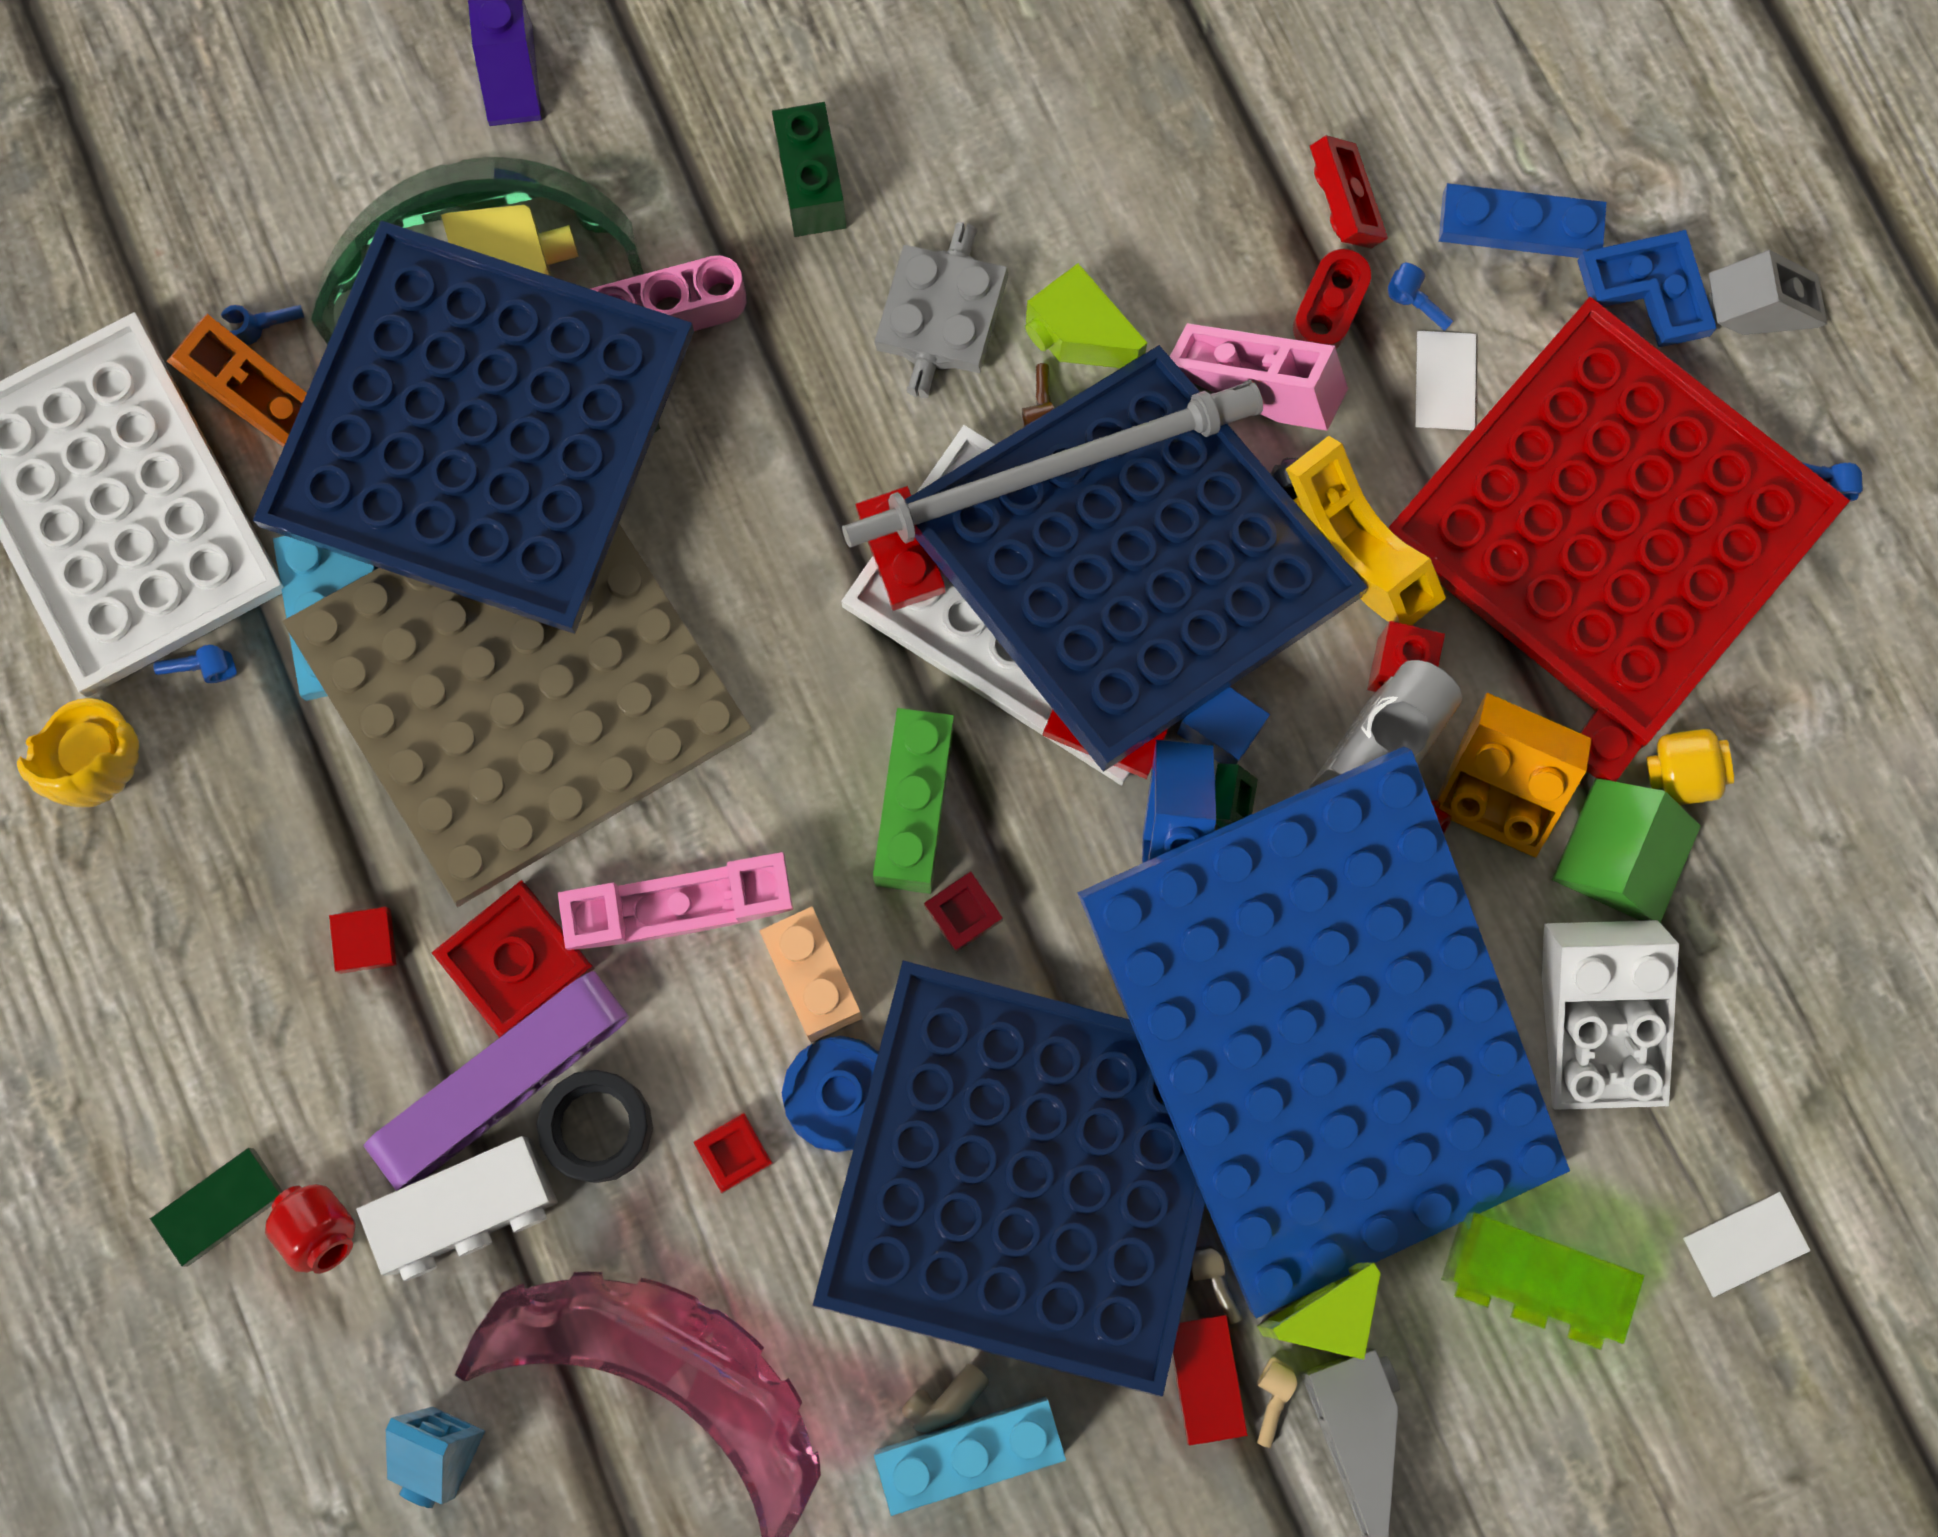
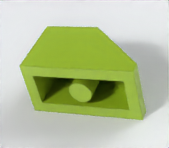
[1025,263,1148,368]

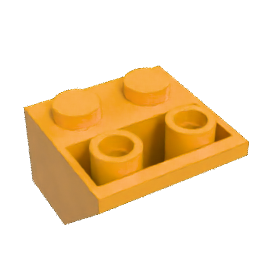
[1436,693,1591,858]

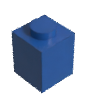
[1177,687,1270,764]

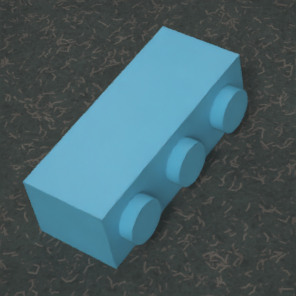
[874,1396,1066,1516]

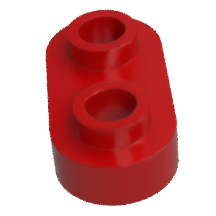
[1293,249,1371,349]

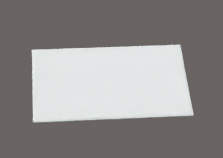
[1415,331,1476,430]
[1683,1192,1810,1298]

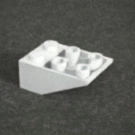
[1542,920,1679,1110]

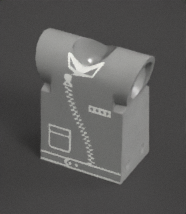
[1309,660,1462,788]

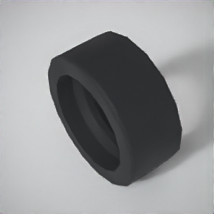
[537,1070,653,1183]

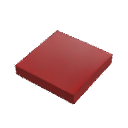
[431,880,595,1038]

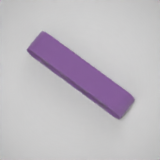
[363,971,629,1191]

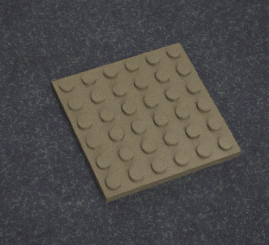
[282,524,752,908]

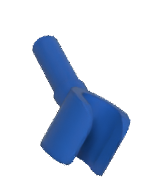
[1388,262,1453,331]
[221,304,305,345]
[1802,462,1863,502]
[153,645,237,683]

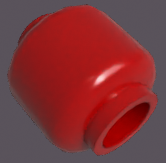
[265,1184,356,1274]

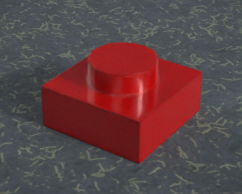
[1579,709,1643,782]

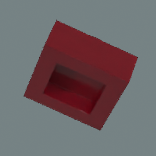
[924,871,1003,953]

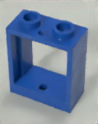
[1142,740,1216,863]

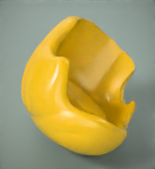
[17,698,139,807]

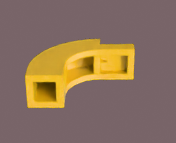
[1286,436,1446,626]

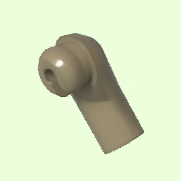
[902,1364,990,1433]

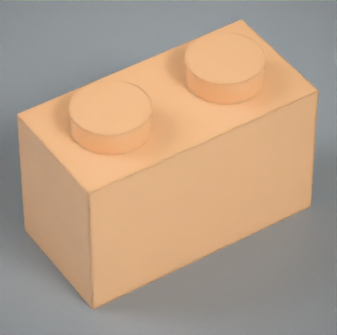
[759,906,863,1043]

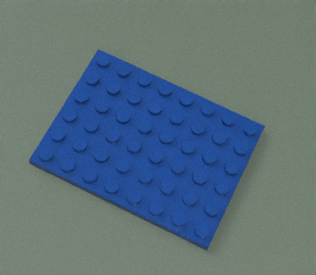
[1077,746,1570,1319]

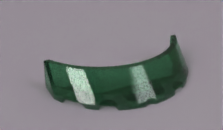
[311,157,644,345]

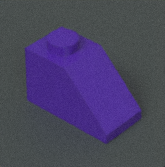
[468,0,542,126]

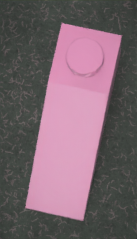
[1170,323,1348,431]

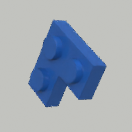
[1577,230,1717,348]

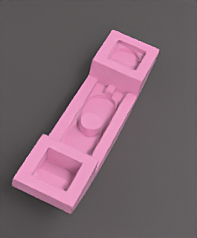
[558,852,793,950]

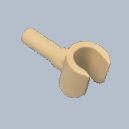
[1257,1357,1297,1448]

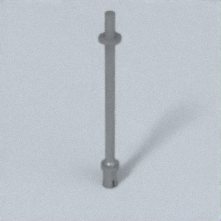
[842,380,1263,547]

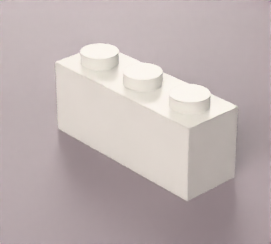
[356,1136,558,1281]

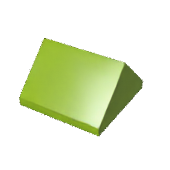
[1257,1263,1381,1360]

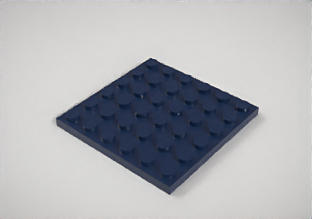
[253,220,694,634]
[905,345,1368,772]
[812,960,1205,1397]

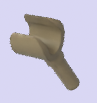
[1190,1245,1243,1325]

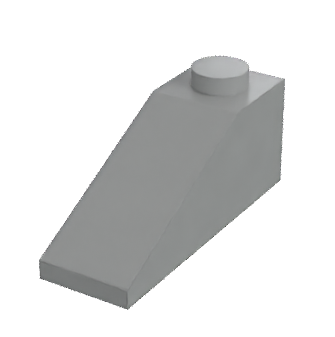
[1300,1348,1400,1537]

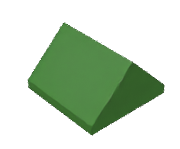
[1552,778,1701,923]

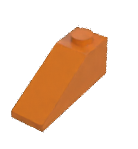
[167,314,307,447]

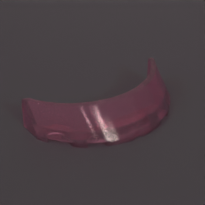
[454,1271,821,1537]

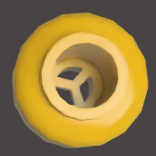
[1646,729,1734,805]

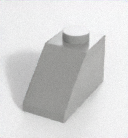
[1708,250,1827,335]

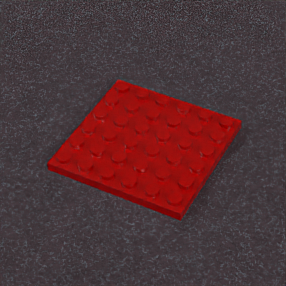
[1388,297,1850,748]

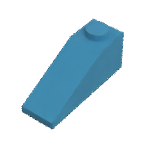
[385,1407,485,1508]

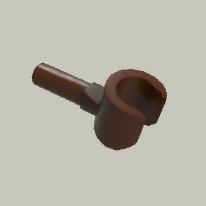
[1022,363,1054,427]

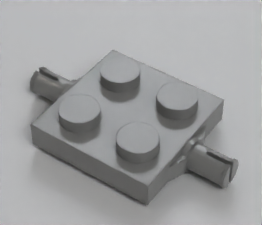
[874,222,1008,398]

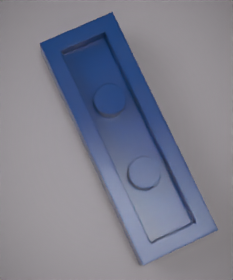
[1438,183,1607,258]

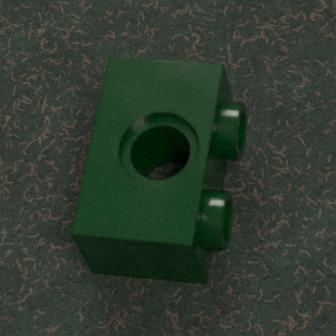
[772,102,847,237]

